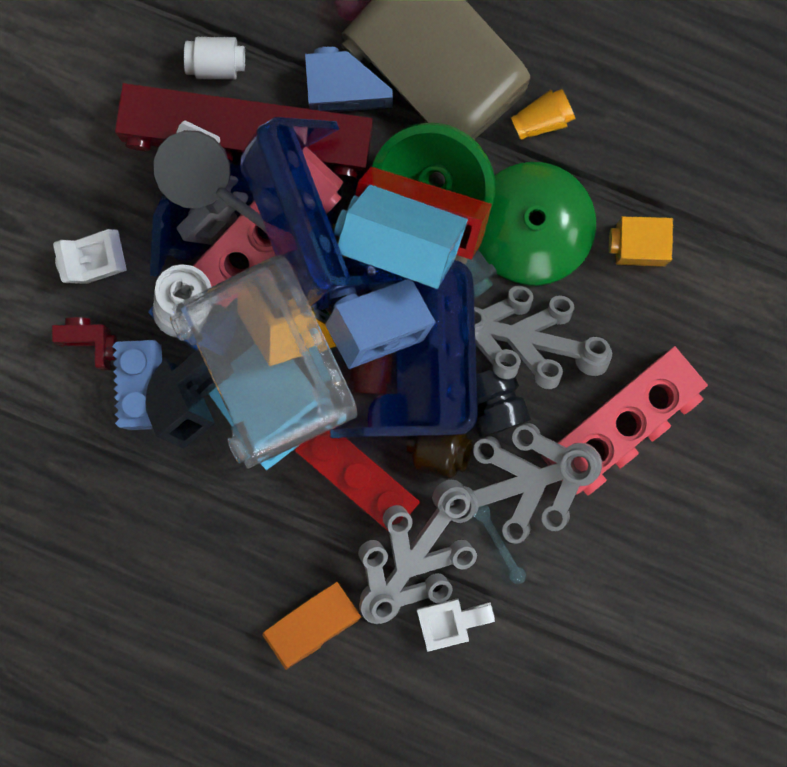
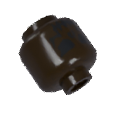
[407,419,473,479]

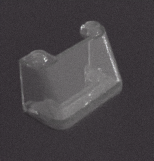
[170,254,357,469]

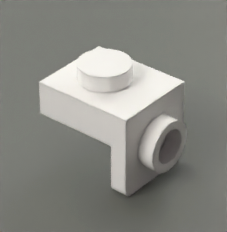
[53,229,127,284]

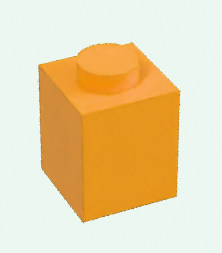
[609,216,673,266]

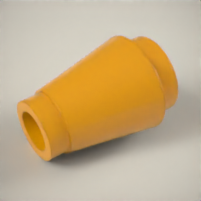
[511,89,576,140]

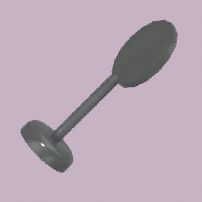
[154,130,322,278]

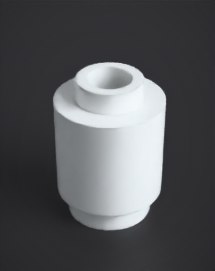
[184,37,245,80]

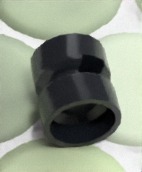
[460,364,531,438]

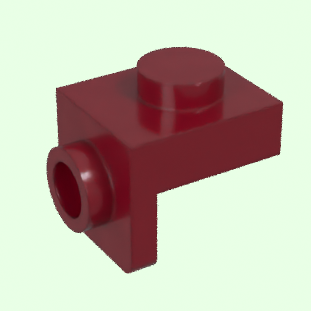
[52,317,117,370]

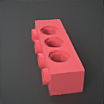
[193,146,343,309]
[541,346,708,496]

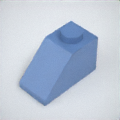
[305,47,393,112]

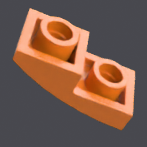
[262,582,361,670]

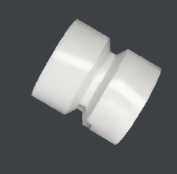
[153,264,212,338]

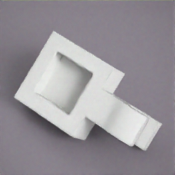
[417,598,495,652]

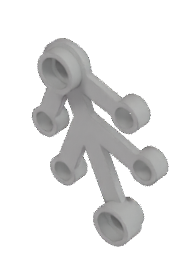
[450,286,612,389]
[450,423,602,544]
[358,480,477,624]

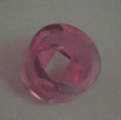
[335,0,371,21]

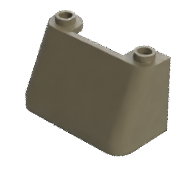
[341,0,530,140]

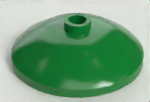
[372,123,496,211]
[477,162,596,286]

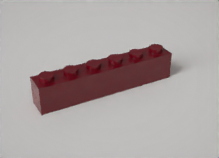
[115,83,373,180]

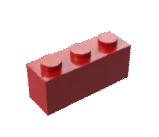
[355,167,492,260]
[295,423,420,532]

